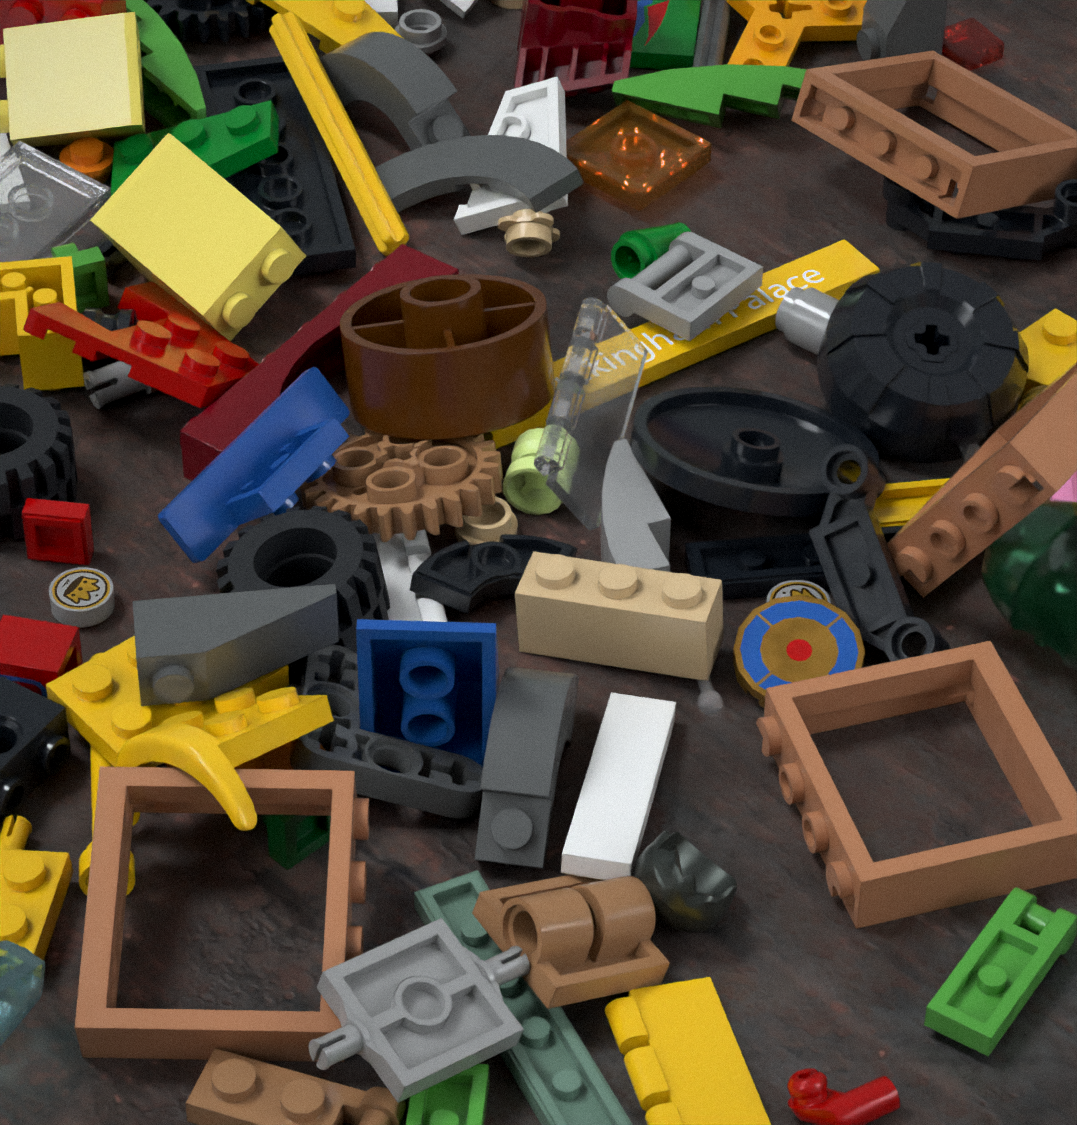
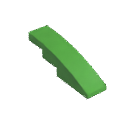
[126,0,206,128]
[612,64,806,128]

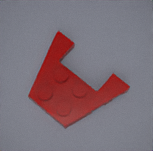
[23,281,259,408]

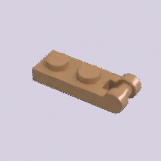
[185,1048,407,1125]

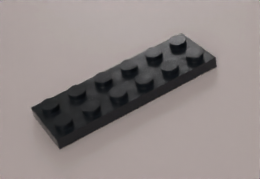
[193,56,356,276]

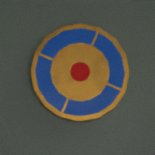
[733,595,865,708]

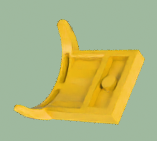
[115,687,334,831]

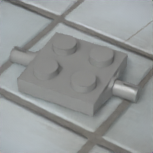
[308,918,530,1103]

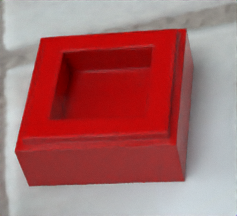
[22,498,94,565]

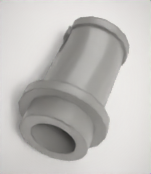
[83,361,156,409]

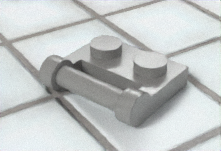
[607,231,763,341]

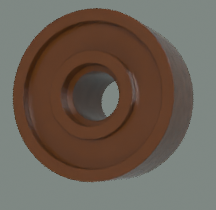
[340,274,555,439]

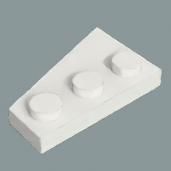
[453,76,568,235]

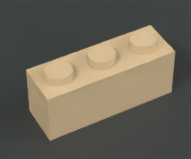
[515,551,724,681]

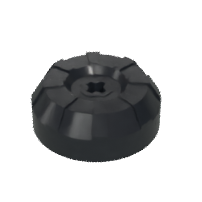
[817,262,1029,463]

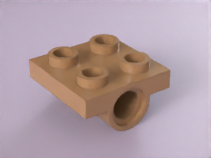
[472,875,670,1009]

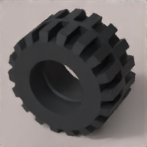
[0,383,78,542]
[216,506,390,675]

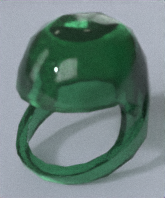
[982,498,1077,672]

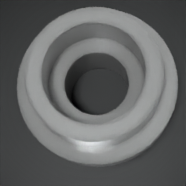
[394,9,447,56]

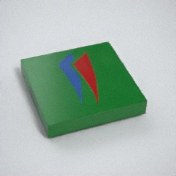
[629,0,702,70]

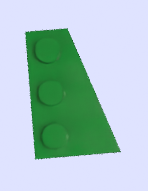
[110,100,279,197]

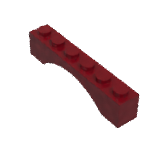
[180,244,459,481]

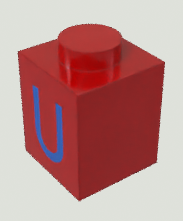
[0,614,83,698]

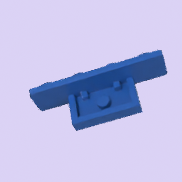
[158,367,350,563]

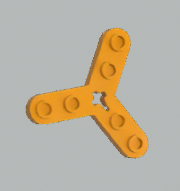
[726,0,867,67]

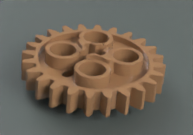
[300,427,503,542]

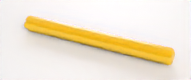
[269,12,409,256]

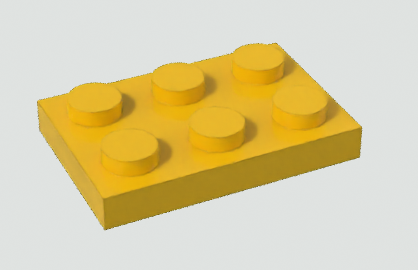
[46,636,289,767]

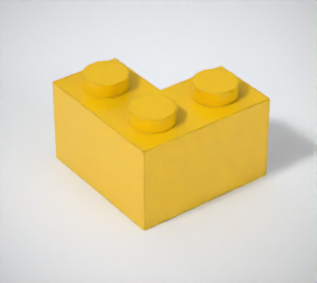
[0,256,85,391]

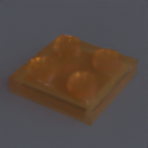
[566,100,712,211]

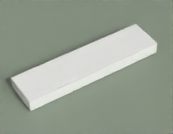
[561,693,676,880]

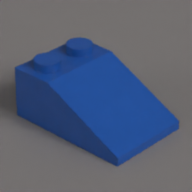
[356,619,499,773]

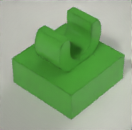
[51,243,110,313]

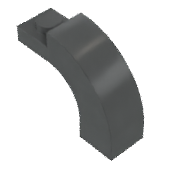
[319,32,471,151]
[474,666,579,870]

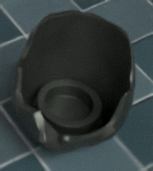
[632,830,737,933]

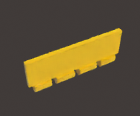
[605,977,771,1125]

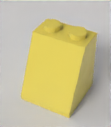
[0,12,146,147]
[90,133,306,341]

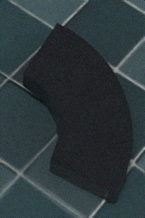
[409,534,578,614]

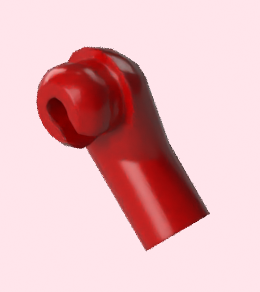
[787,1068,900,1125]

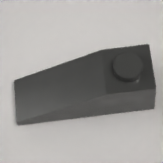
[857,0,947,61]
[133,584,339,706]

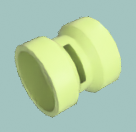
[503,428,574,515]

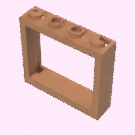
[791,51,1077,219]
[887,362,1077,598]
[756,641,1077,929]
[74,766,370,1062]

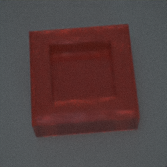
[942,17,1005,71]

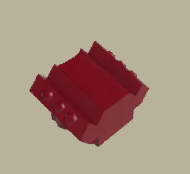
[513,0,638,98]

